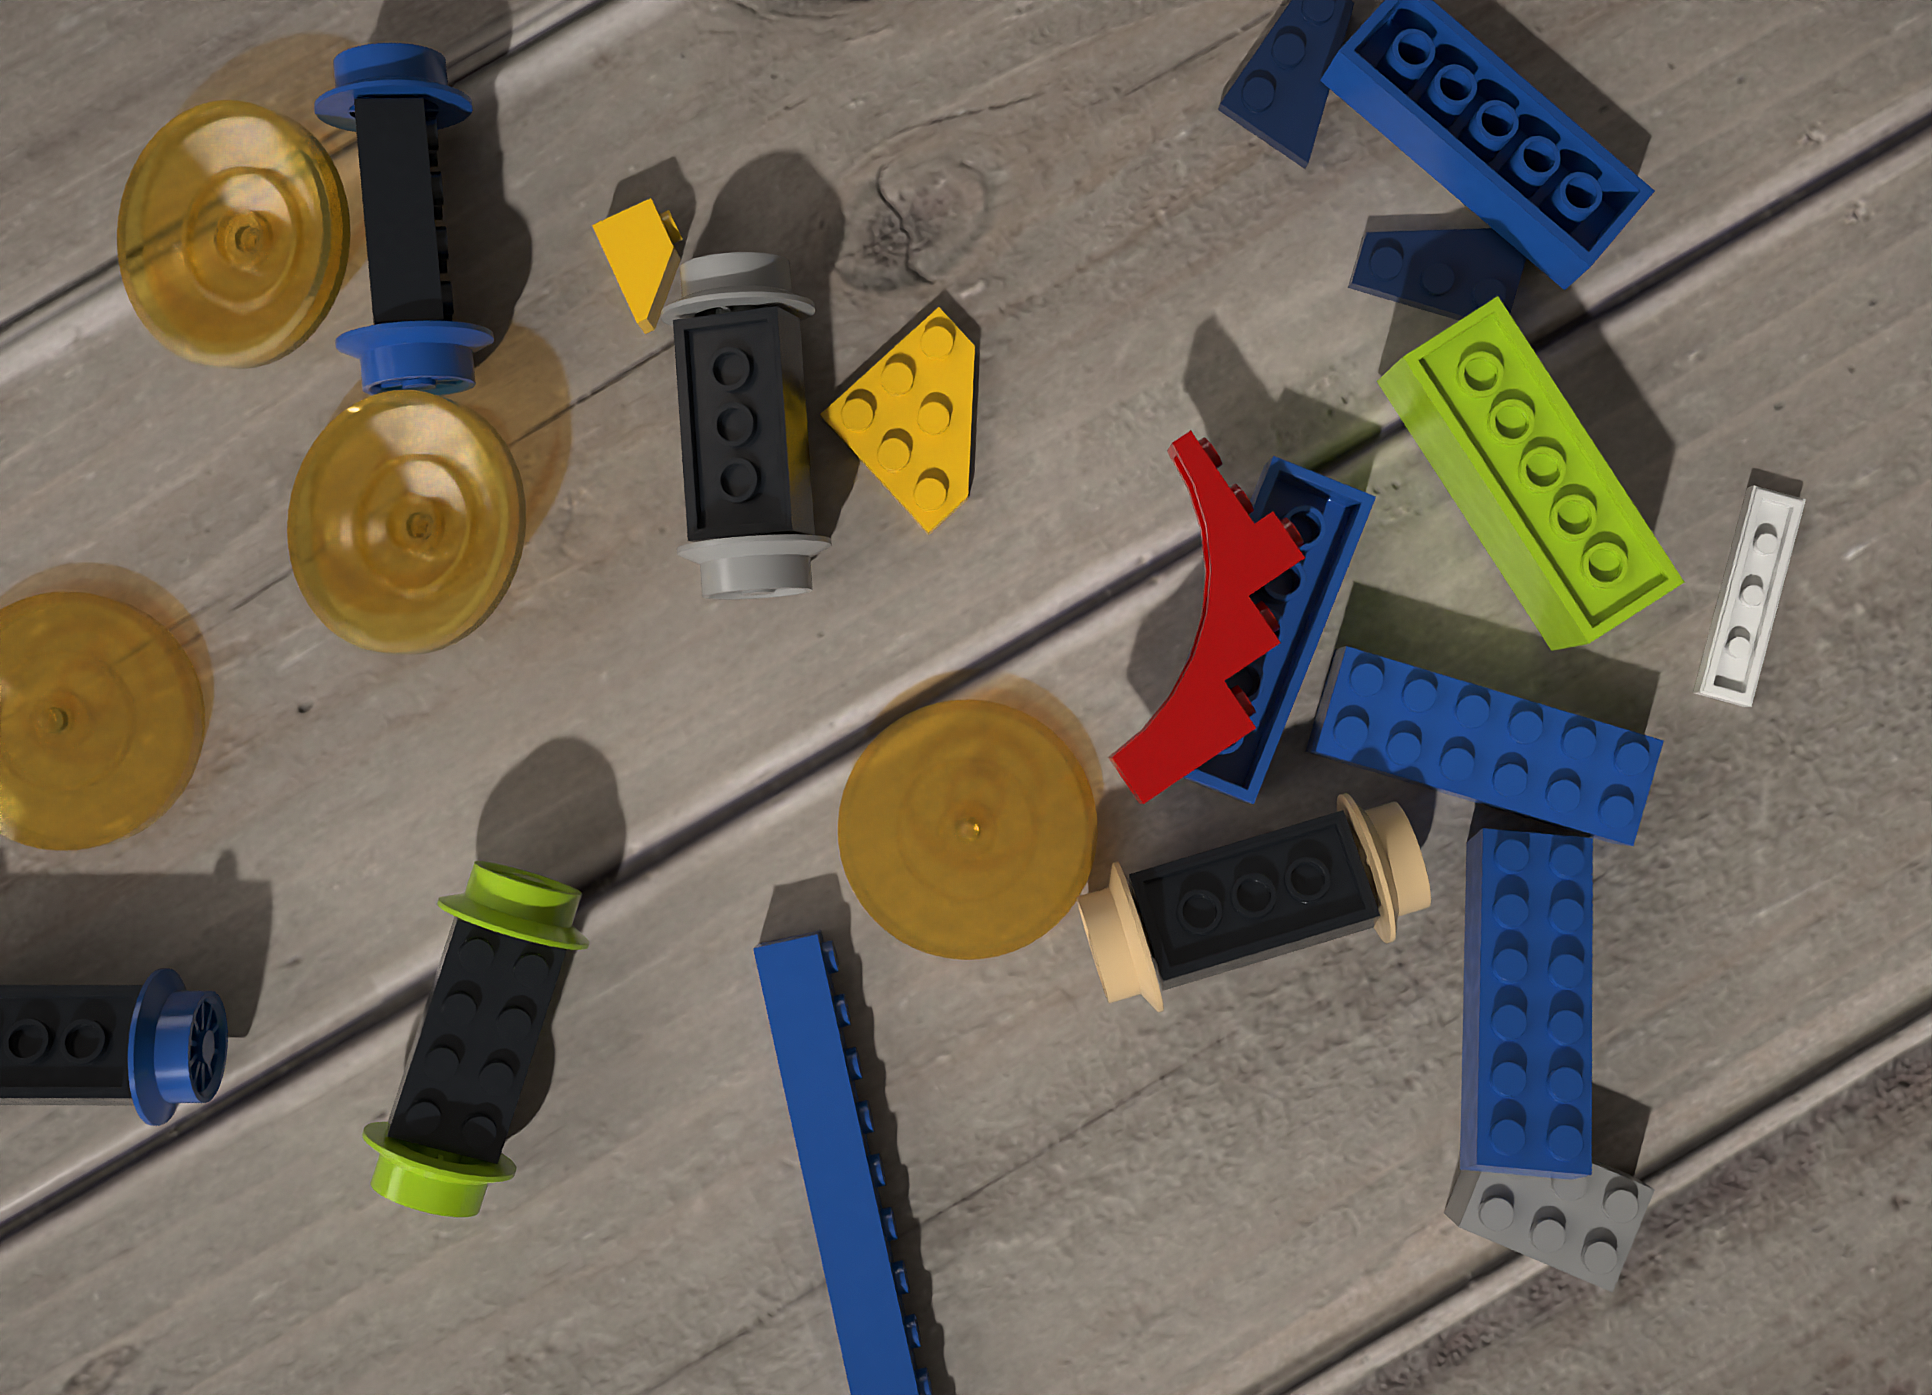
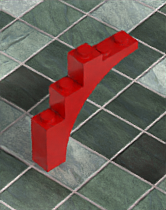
[1108,430,1305,804]

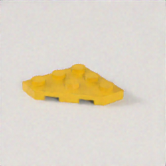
[820,307,975,535]

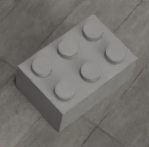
[1444,1159,1655,1292]

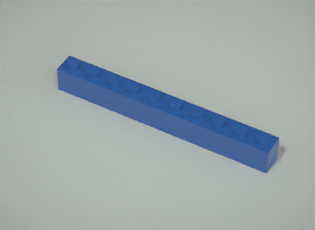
[753,930,933,1395]

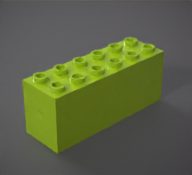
[1377,296,1685,651]

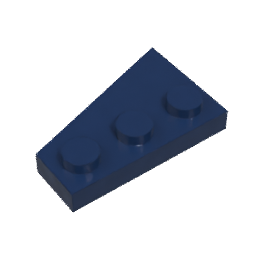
[1218,0,1355,169]
[1348,228,1526,320]

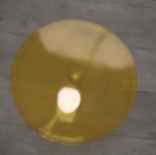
[117,100,351,369]
[287,390,526,655]
[0,591,205,851]
[838,699,1098,960]

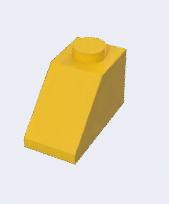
[592,198,683,334]

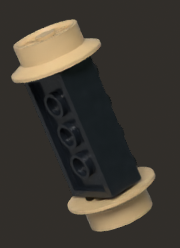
[1076,793,1431,1012]

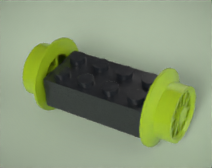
[362,861,590,1217]

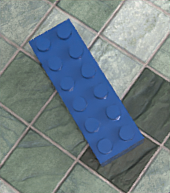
[1320,0,1655,291]
[1183,456,1376,804]
[1305,646,1664,846]
[1460,828,1593,1180]

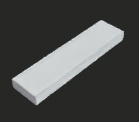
[1693,485,1806,707]

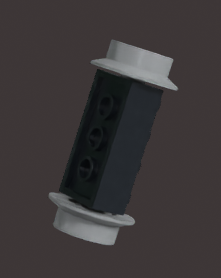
[661,252,832,600]

